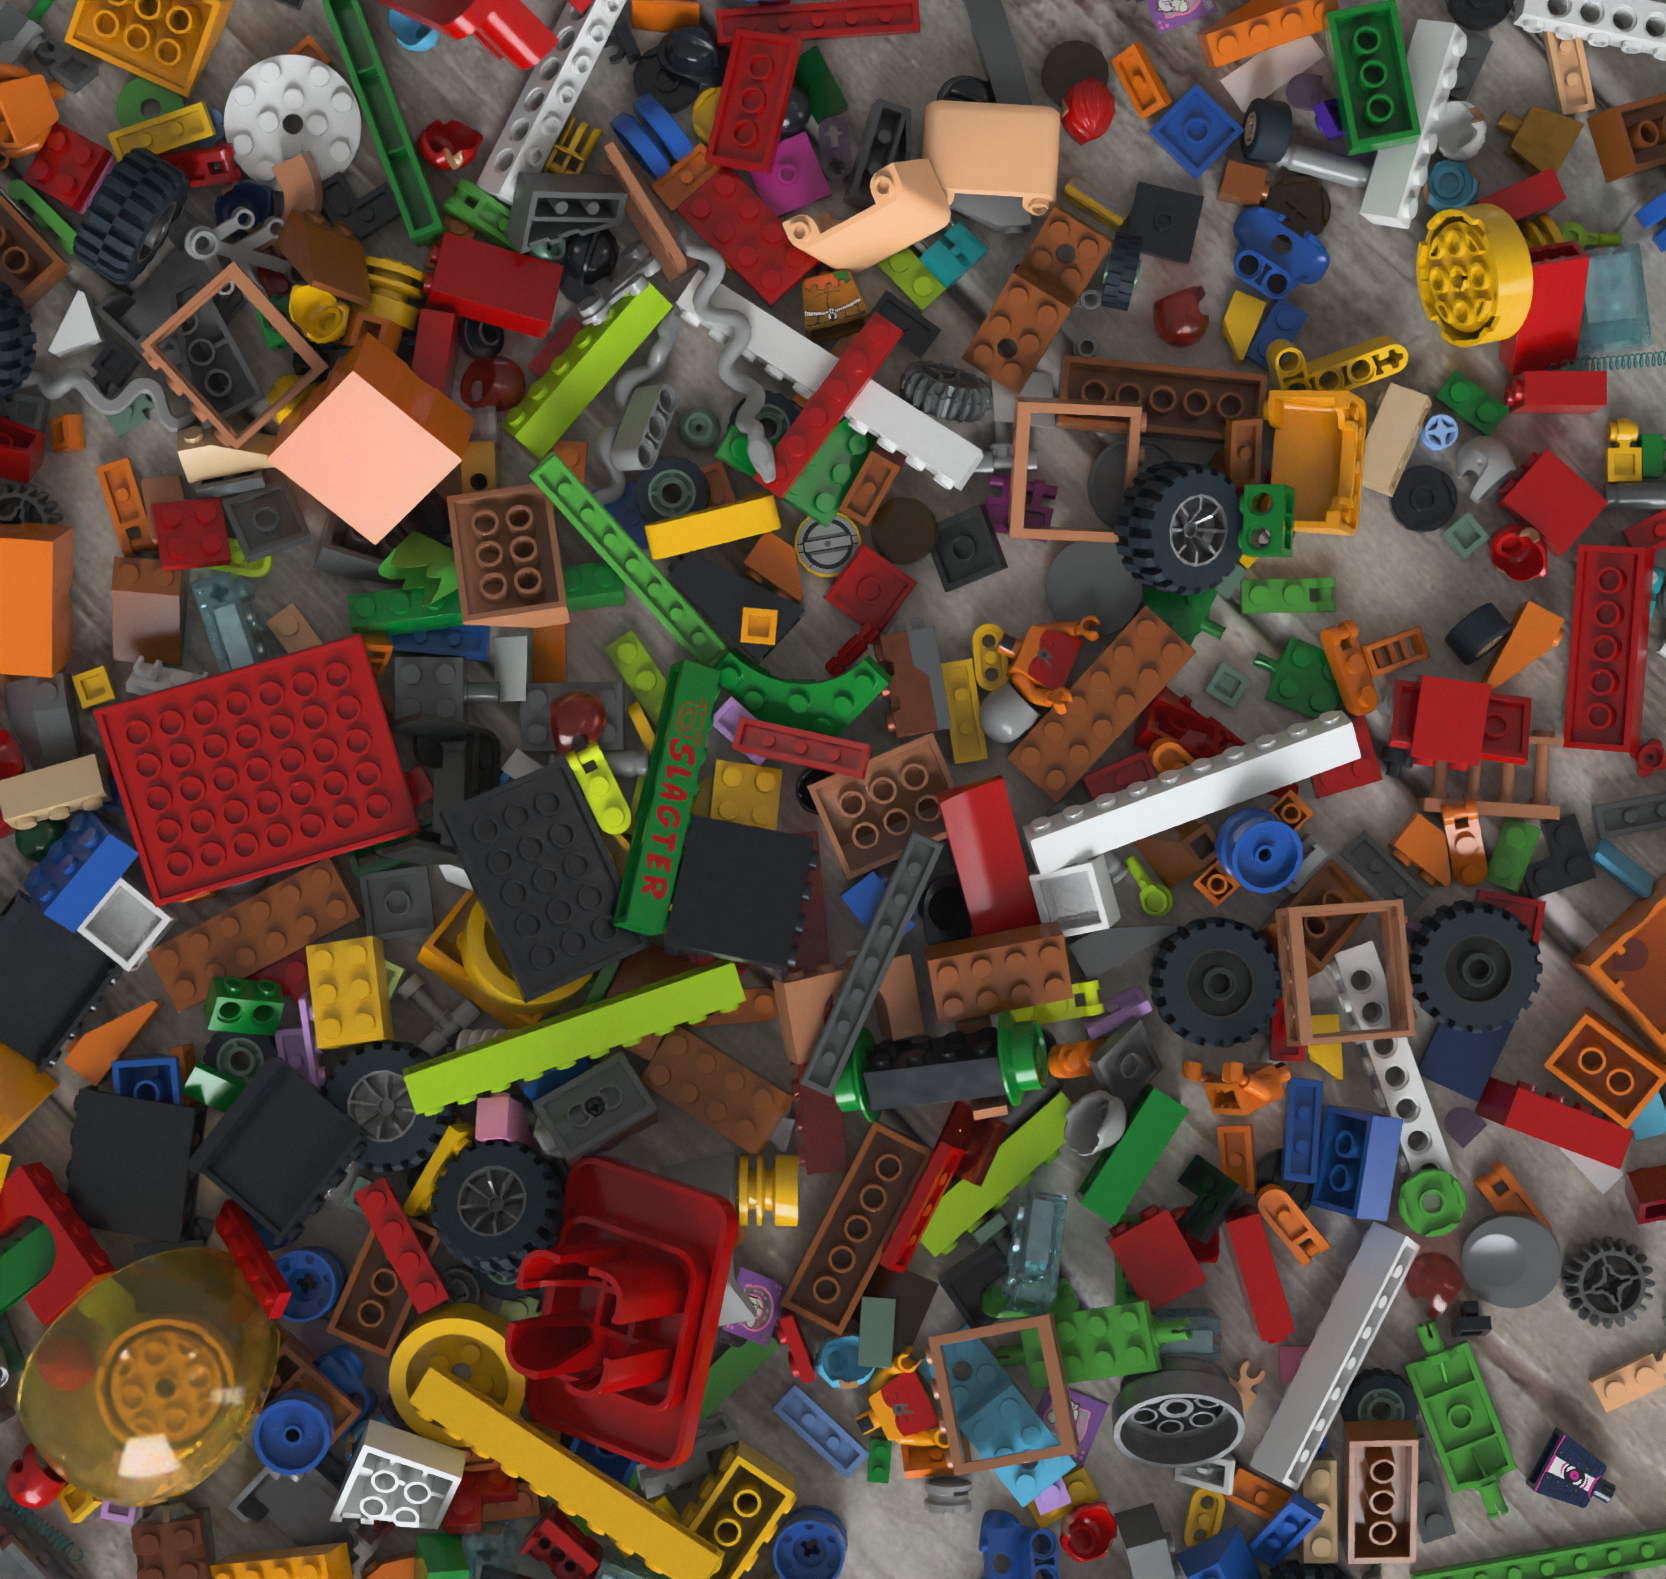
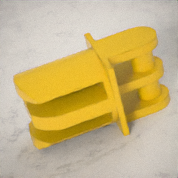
[544,115,602,174]

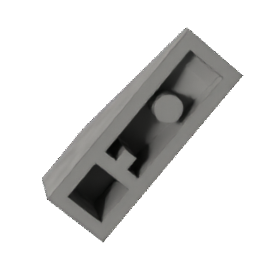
[949,193,1032,237]

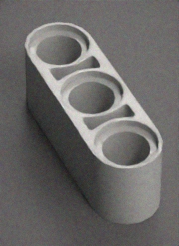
[610,383,677,471]

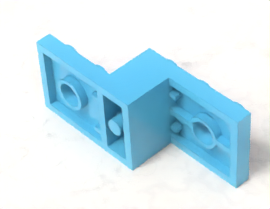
[917,1322,1076,1507]

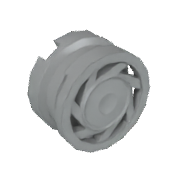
[924,1477,972,1515]

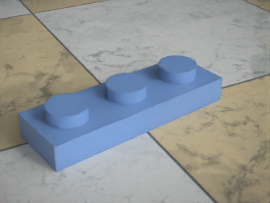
[772,1382,870,1479]

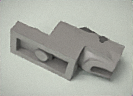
[635,1413,738,1499]

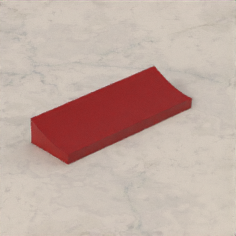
[1563,544,1655,753]
[935,775,1041,937]

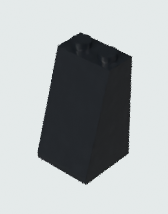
[667,552,805,664]

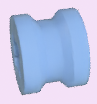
[1420,414,1458,451]

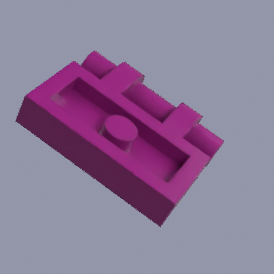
[985,473,1058,543]

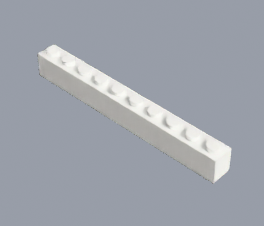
[676,269,983,491]
[1022,710,1361,876]

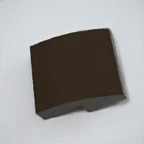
[851,1257,938,1346]

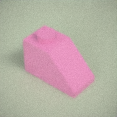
[475,1092,534,1149]

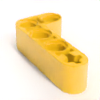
[1265,335,1408,391]
[644,491,781,559]

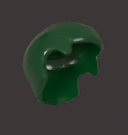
[15,818,67,863]

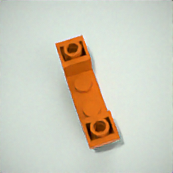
[1192,789,1314,908]

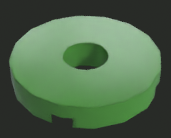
[117,77,186,128]
[1396,1167,1467,1237]

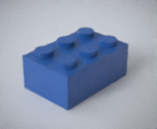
[22,810,139,933]
[1311,1104,1403,1221]

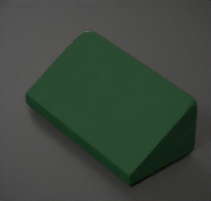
[794,45,848,125]

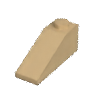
[177,426,276,483]

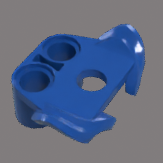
[1233,206,1330,299]
[314,1345,378,1441]
[978,1509,1060,1579]

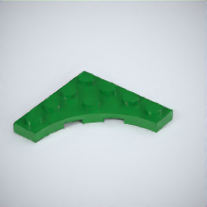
[713,417,879,527]
[715,648,893,768]

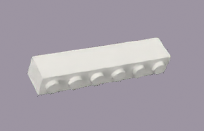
[1359,19,1467,229]

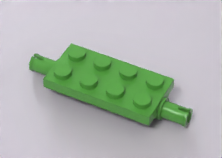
[996,1300,1193,1389]
[1402,1319,1517,1518]

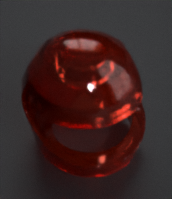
[1153,284,1209,348]
[460,356,526,412]
[549,689,607,754]
[1405,1251,1465,1320]

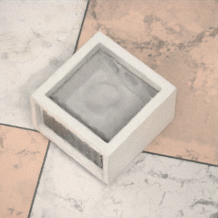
[1028,853,1121,937]
[77,875,179,972]

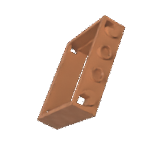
[140,261,330,450]
[1007,396,1147,543]
[1275,899,1418,1047]
[925,1313,1081,1476]

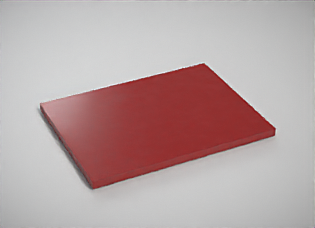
[93,632,421,908]

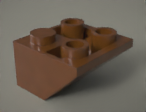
[1133,817,1217,889]

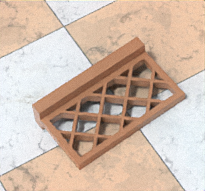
[598,141,698,284]

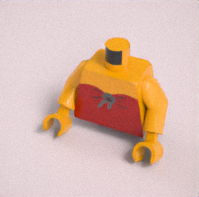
[855,1346,949,1448]

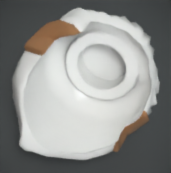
[1437,101,1487,161]

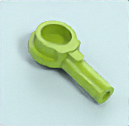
[1558,221,1622,249]
[1124,854,1174,917]

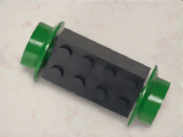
[834,1009,1048,1123]

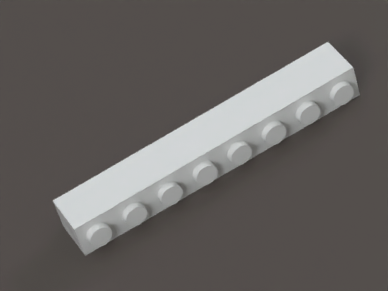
[1250,1221,1421,1491]

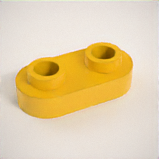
[972,624,1009,692]
[1183,1487,1225,1548]

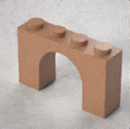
[772,949,924,1064]

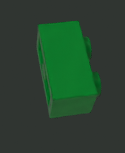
[1637,434,1666,479]
[867,1435,892,1484]

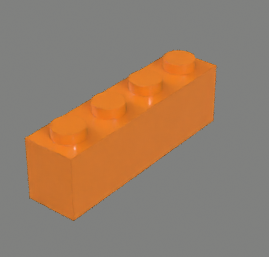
[1197,0,1340,68]

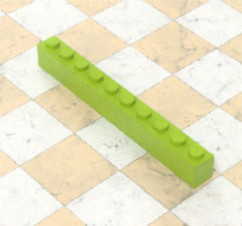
[402,959,747,1116]

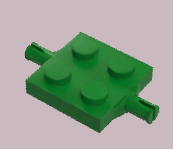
[1139,585,1226,646]
[1253,636,1343,720]

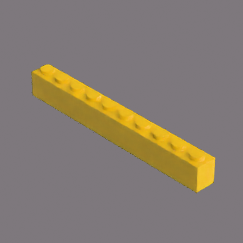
[408,1364,725,1579]

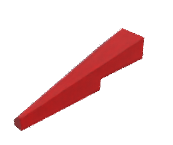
[1133,686,1299,798]

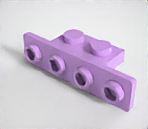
[275,991,330,1096]

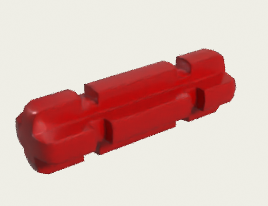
[825,622,880,677]

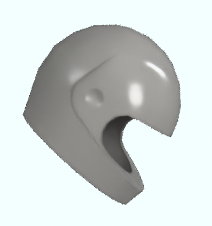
[1456,436,1516,504]
[979,682,1043,744]

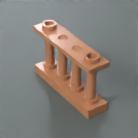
[1418,730,1565,820]

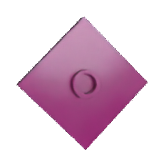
[748,131,832,218]

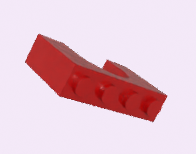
[0,1162,116,1325]

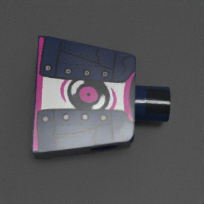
[1526,1427,1616,1508]

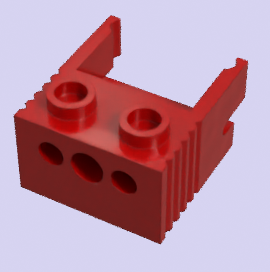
[519,1504,604,1579]

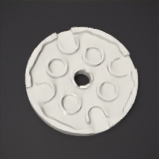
[224,55,362,192]

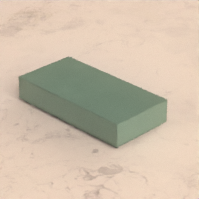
[857,1297,896,1369]

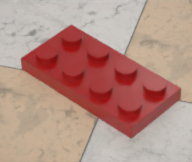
[704,28,803,174]
[677,167,820,308]
[1389,679,1531,765]

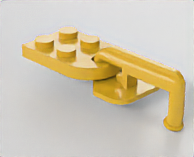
[708,759,783,959]

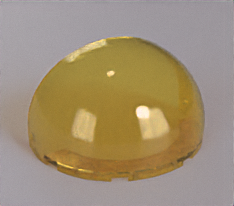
[17,1247,280,1507]

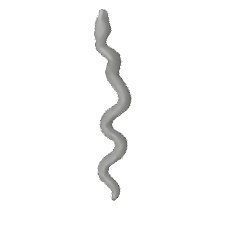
[676,230,776,483]
[592,301,680,555]
[19,368,238,433]

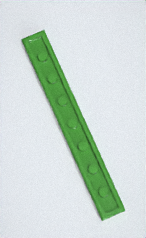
[527,451,732,669]
[563,1335,780,1536]
[1409,1527,1666,1579]

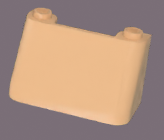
[921,100,1061,216]
[782,158,951,274]

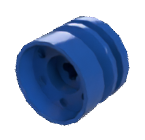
[274,1246,348,1322]
[773,1505,848,1579]

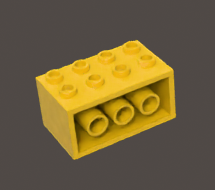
[663,1439,797,1579]

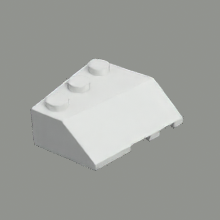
[329,1419,467,1529]

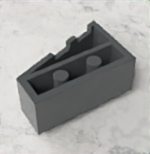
[842,98,912,210]
[506,173,628,254]
[1114,1503,1183,1579]

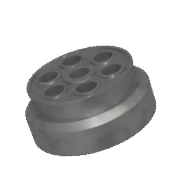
[1111,1353,1245,1468]

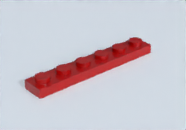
[716,0,920,46]
[753,312,904,500]

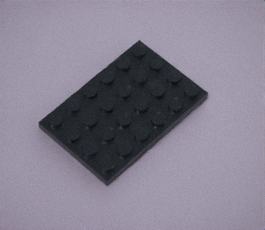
[439,758,651,1003]

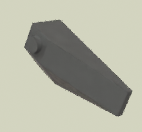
[168,275,268,429]
[313,510,406,585]
[3,673,84,810]

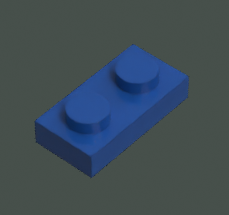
[1245,298,1309,373]

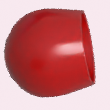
[7,1439,69,1509]

